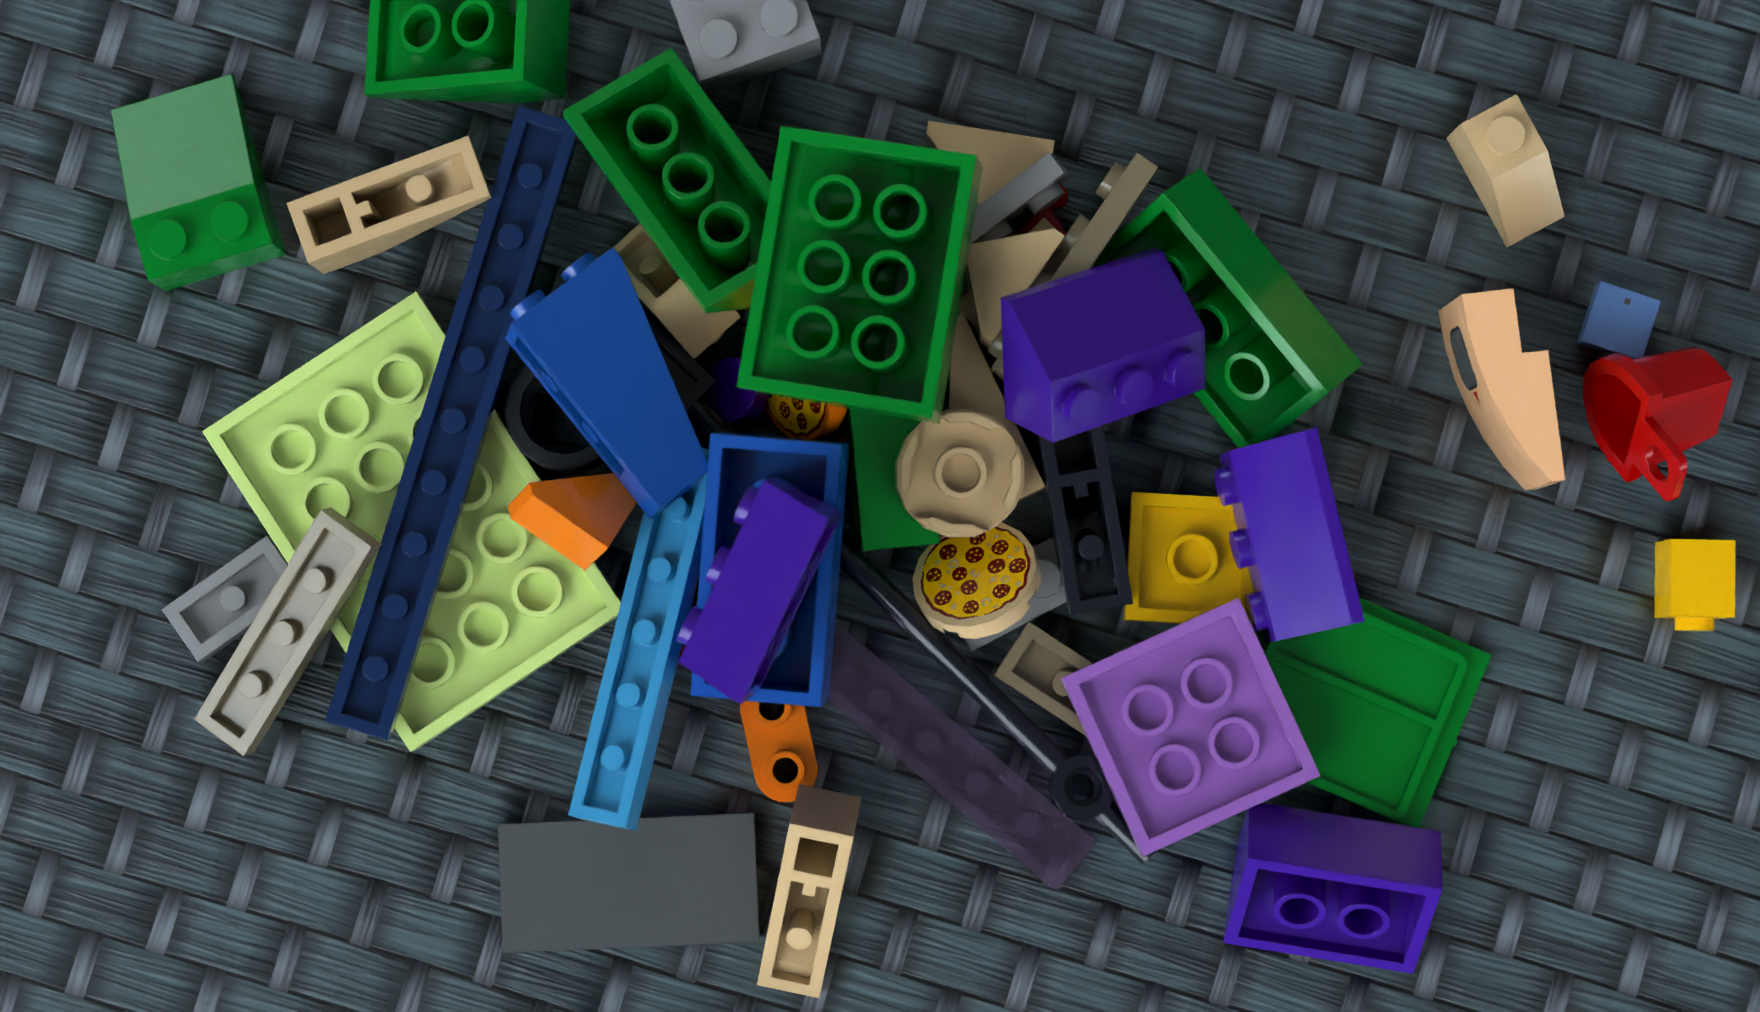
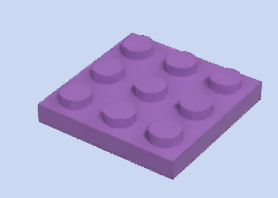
[1060,598,1321,856]

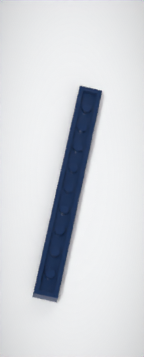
[325,105,579,740]

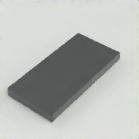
[498,812,760,953]

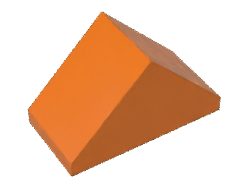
[508,473,637,570]

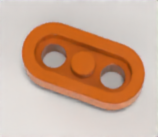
[740,701,818,802]

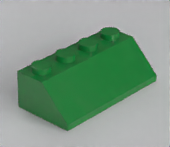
[563,48,771,313]
[1093,168,1363,448]

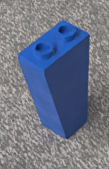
[505,247,708,519]

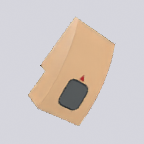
[1438,288,1565,491]

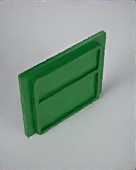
[1255,598,1492,828]

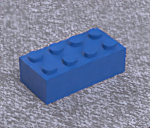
[690,432,850,707]

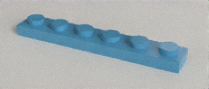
[568,448,709,831]

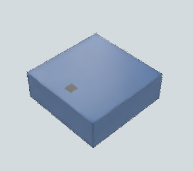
[1576,281,1661,359]

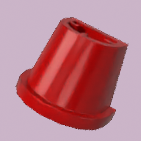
[1582,347,1733,501]

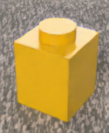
[1654,539,1736,631]

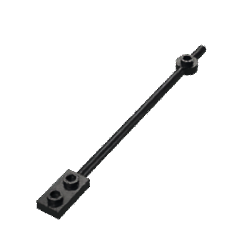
[644,311,1156,864]

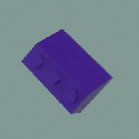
[1001,248,1205,443]
[1214,428,1365,642]
[677,478,844,704]
[1223,803,1443,974]

